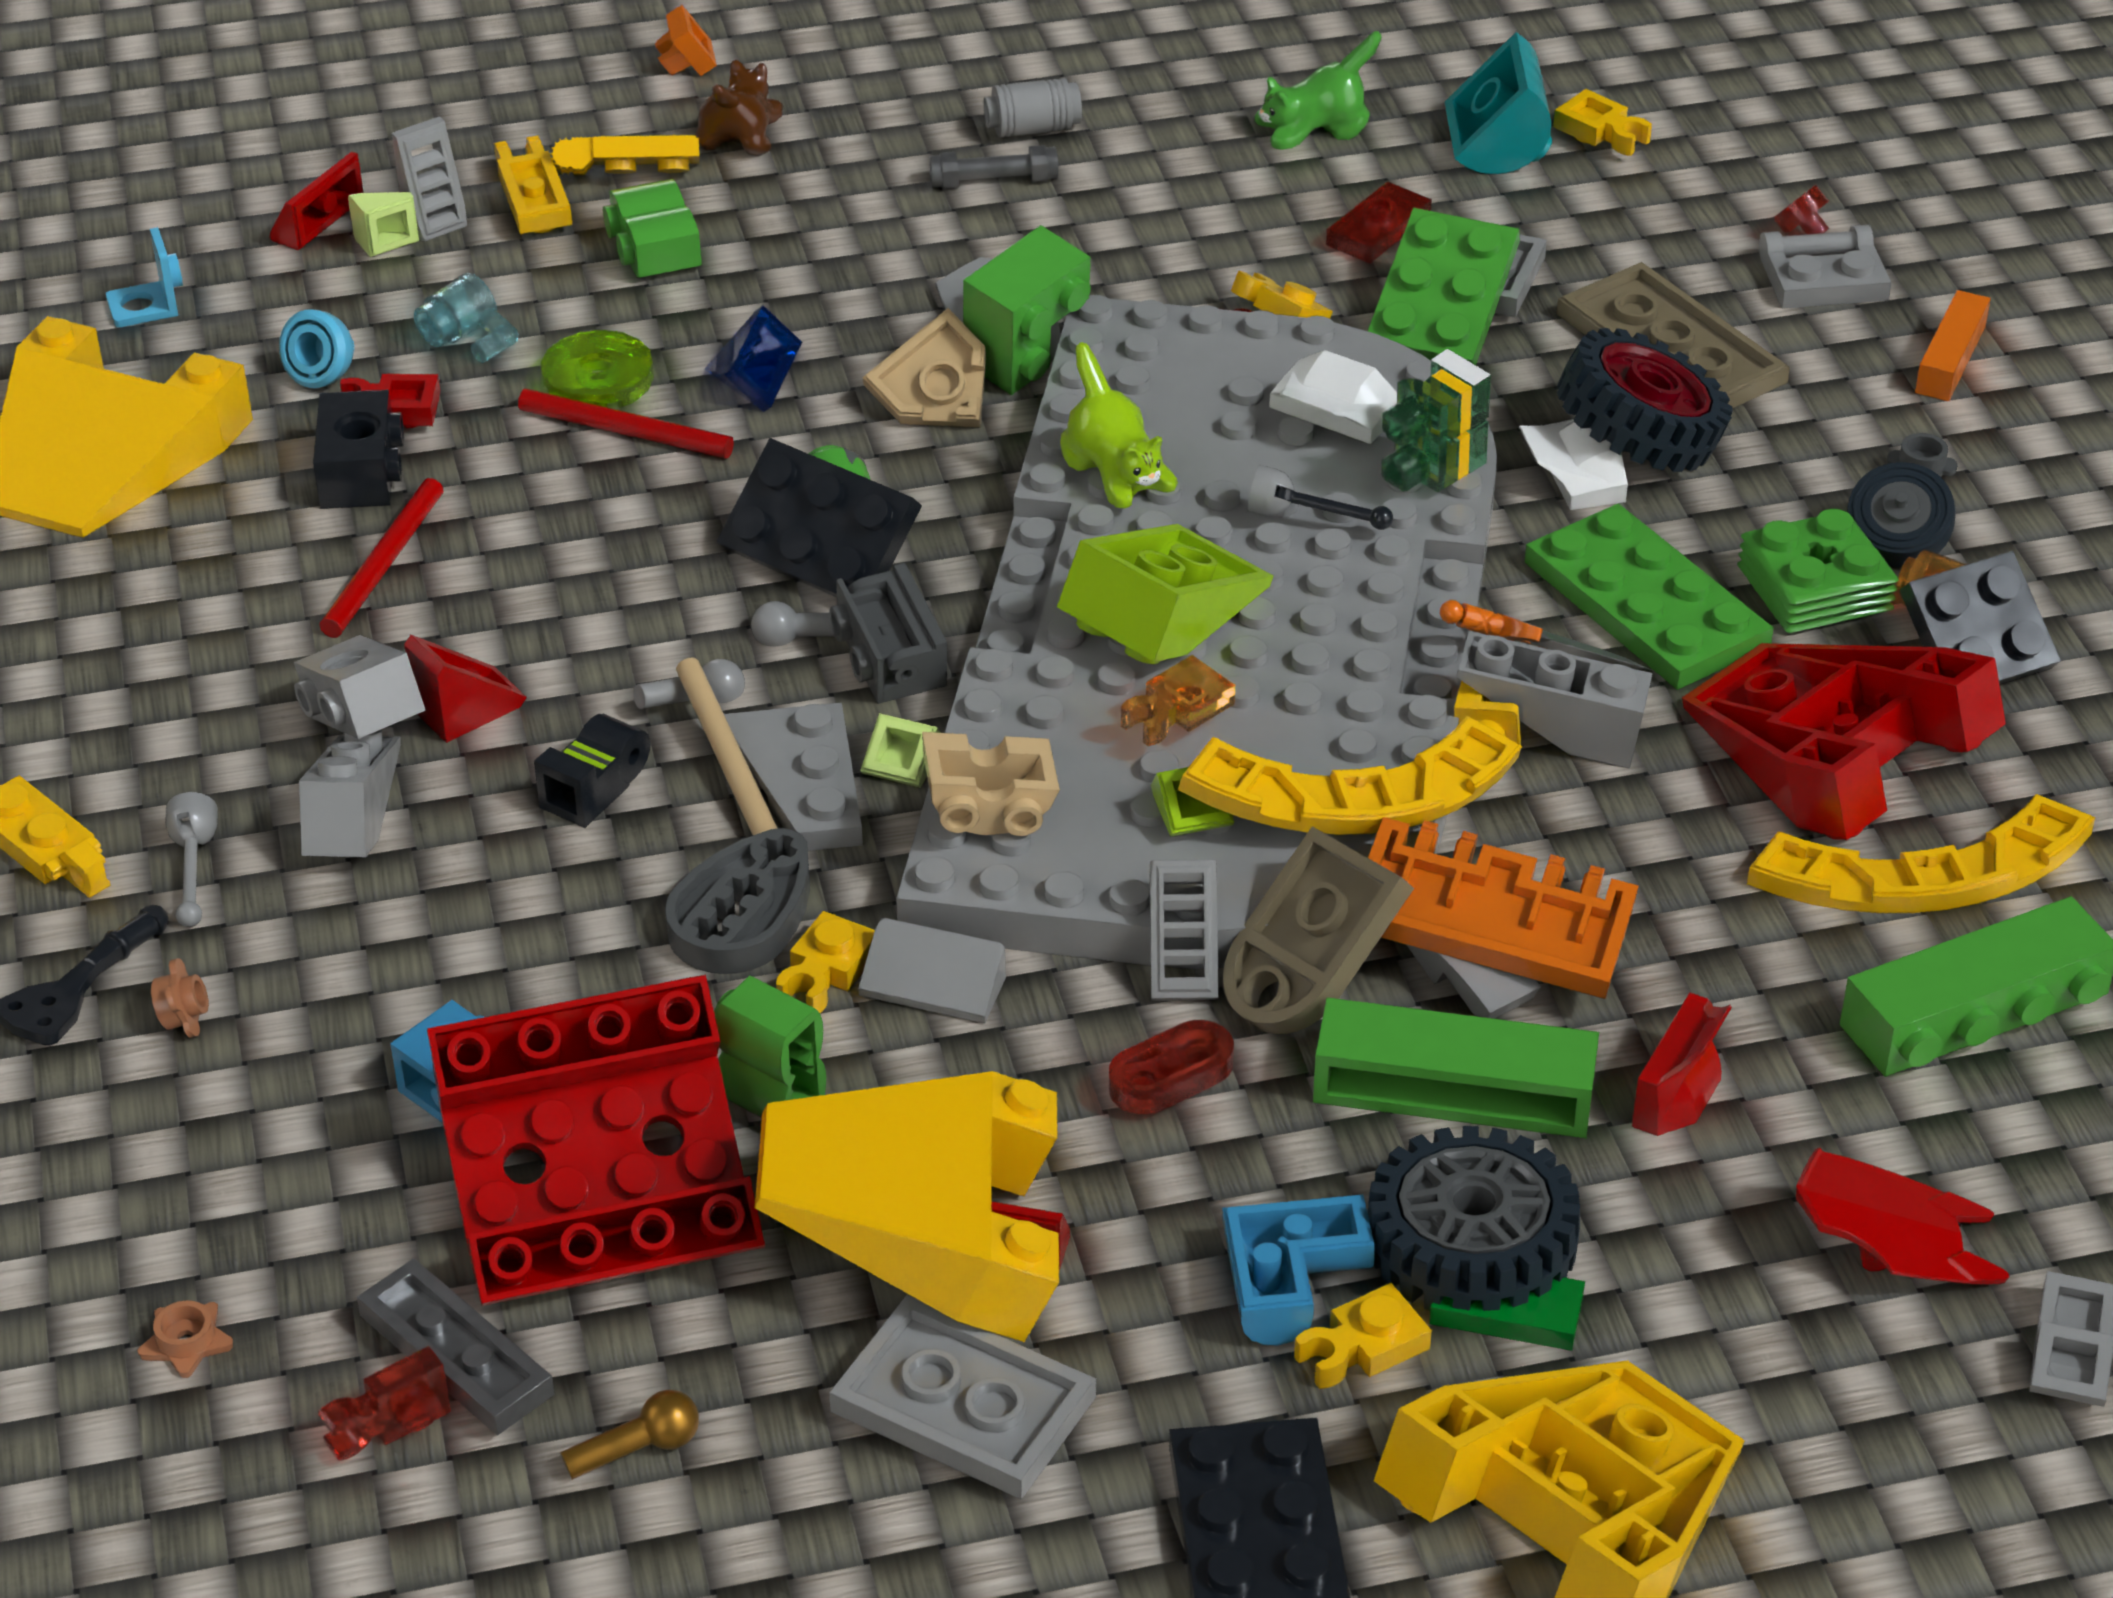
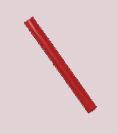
[518,388,734,459]
[319,478,444,638]

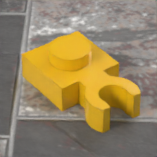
[1553,89,1652,156]
[1230,270,1333,319]
[776,911,875,1013]
[1294,1283,1432,1389]

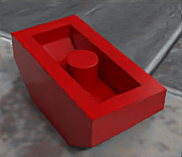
[1632,992,1732,1136]

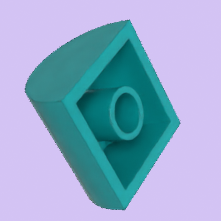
[1445,32,1552,174]

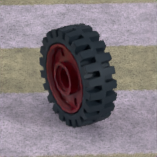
[1557,328,1733,472]

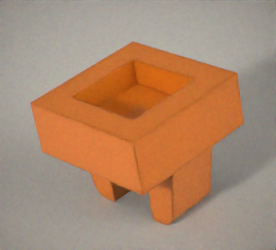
[655,5,717,77]

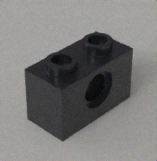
[313,390,404,509]

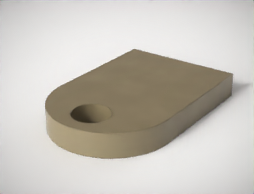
[1223,826,1414,1034]

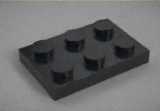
[716,438,922,597]
[1169,1417,1350,1598]

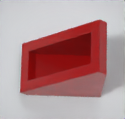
[404,634,527,743]

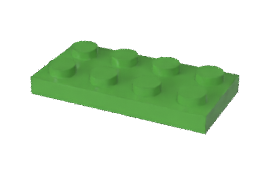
[1524,503,1774,690]

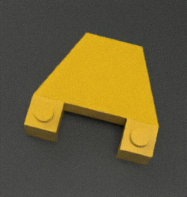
[0,316,253,538]
[755,1071,1059,1342]
[1373,1360,1745,1598]

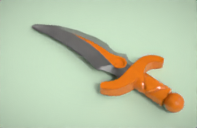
[1439,600,1651,670]

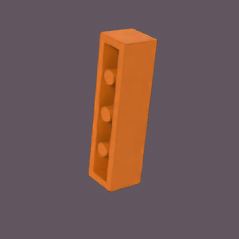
[1915,290,1991,401]

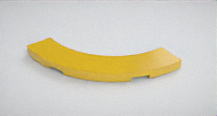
[1178,716,1522,835]
[1747,794,2095,913]

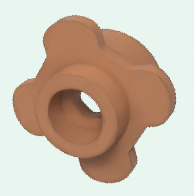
[151,958,209,1038]

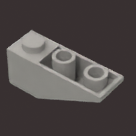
[1456,631,1653,769]
[299,729,401,857]

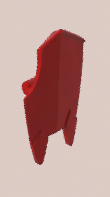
[1796,1147,2009,1284]

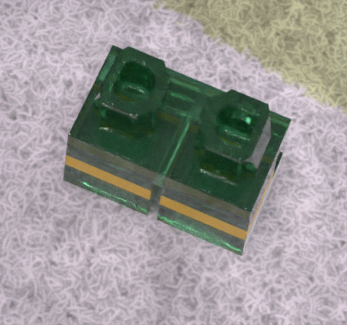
[1381,349,1491,493]

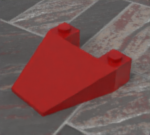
[1682,643,2006,840]

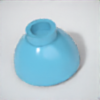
[279,309,354,388]

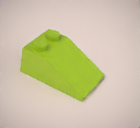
[1057,524,1274,664]

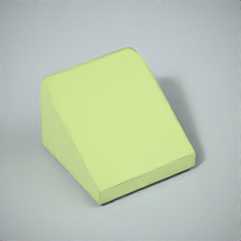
[348,192,419,257]
[860,713,941,788]

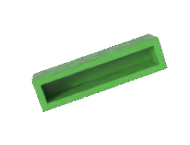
[1839,896,2113,1077]
[1313,997,1599,1138]

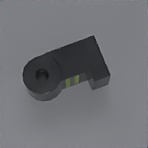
[534,713,651,828]

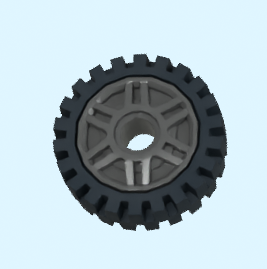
[1368,1126,1580,1311]

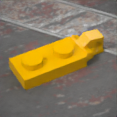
[0,775,111,898]

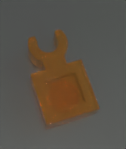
[1121,655,1235,746]

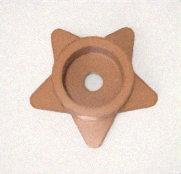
[137,1301,233,1378]

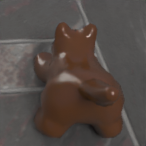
[695,60,784,155]

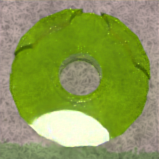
[541,330,654,407]

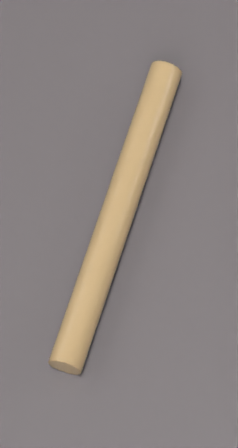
[676,658,777,835]

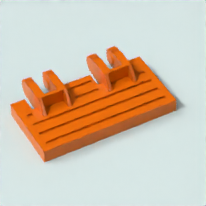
[1368,817,1639,999]

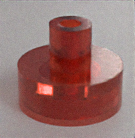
[1773,185,1830,235]

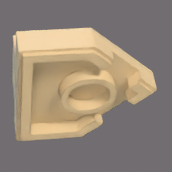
[862,308,986,427]

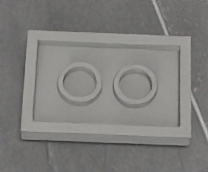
[829,1295,1096,1499]

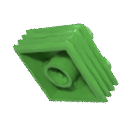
[1737,509,1899,634]

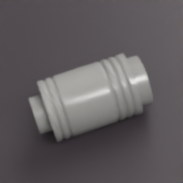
[983,78,1082,138]

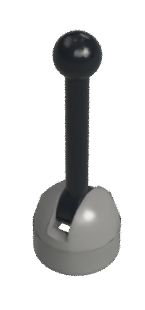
[1248,465,1393,530]

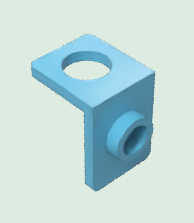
[106,227,183,327]

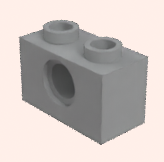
[294,635,425,739]

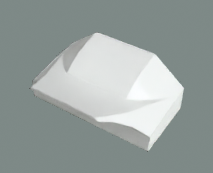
[1269,350,1400,444]
[1519,419,1628,510]

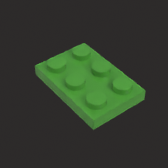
[1368,207,1520,367]

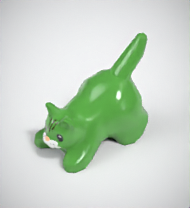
[1254,31,1382,150]

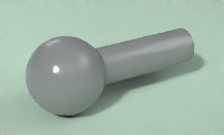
[751,601,835,646]
[633,659,745,709]

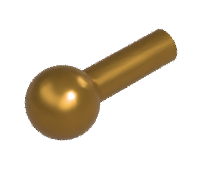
[560,1390,699,1479]

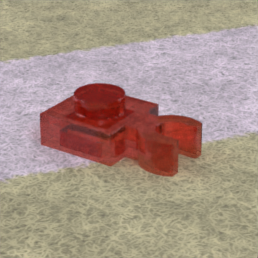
[318,1346,451,1461]

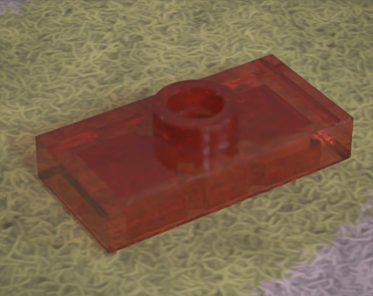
[1326,181,1432,264]

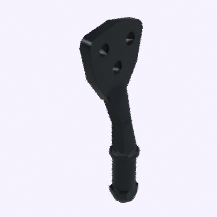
[0,905,169,1046]

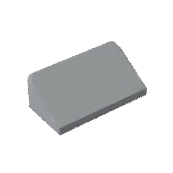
[858,918,1006,1023]

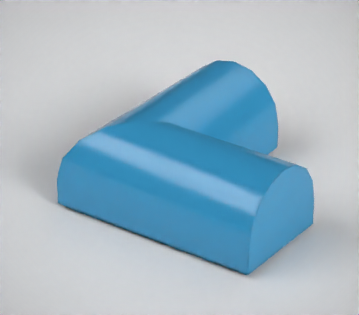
[1222,1194,1375,1345]

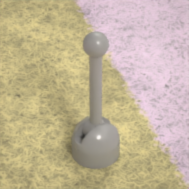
[165,792,218,927]

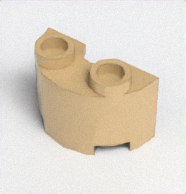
[922,732,1060,836]

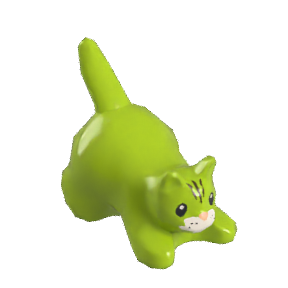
[1060,342,1178,509]

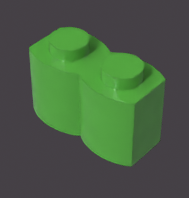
[603,179,702,278]
[714,975,826,1118]

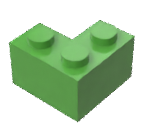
[963,225,1091,395]

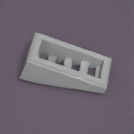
[392,116,467,241]
[1149,859,1218,1001]

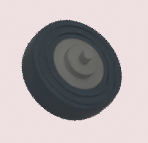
[1847,462,1956,567]

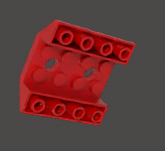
[427,975,765,1306]

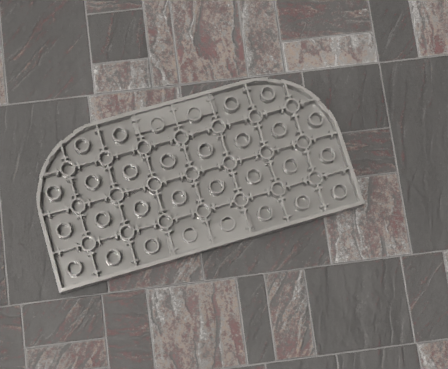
[896,295,1497,969]

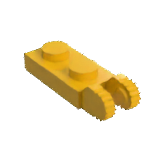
[494,135,573,234]
[550,135,700,176]

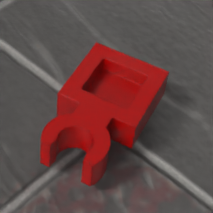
[340,374,441,428]

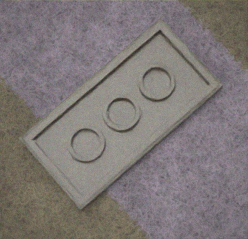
[1557,262,1790,408]

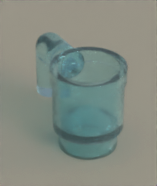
[414,272,519,363]

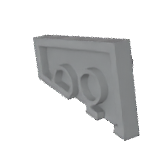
[724,702,863,851]

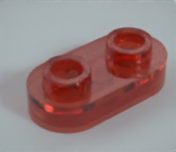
[1109,1020,1234,1114]

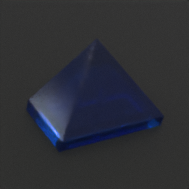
[705,305,803,412]

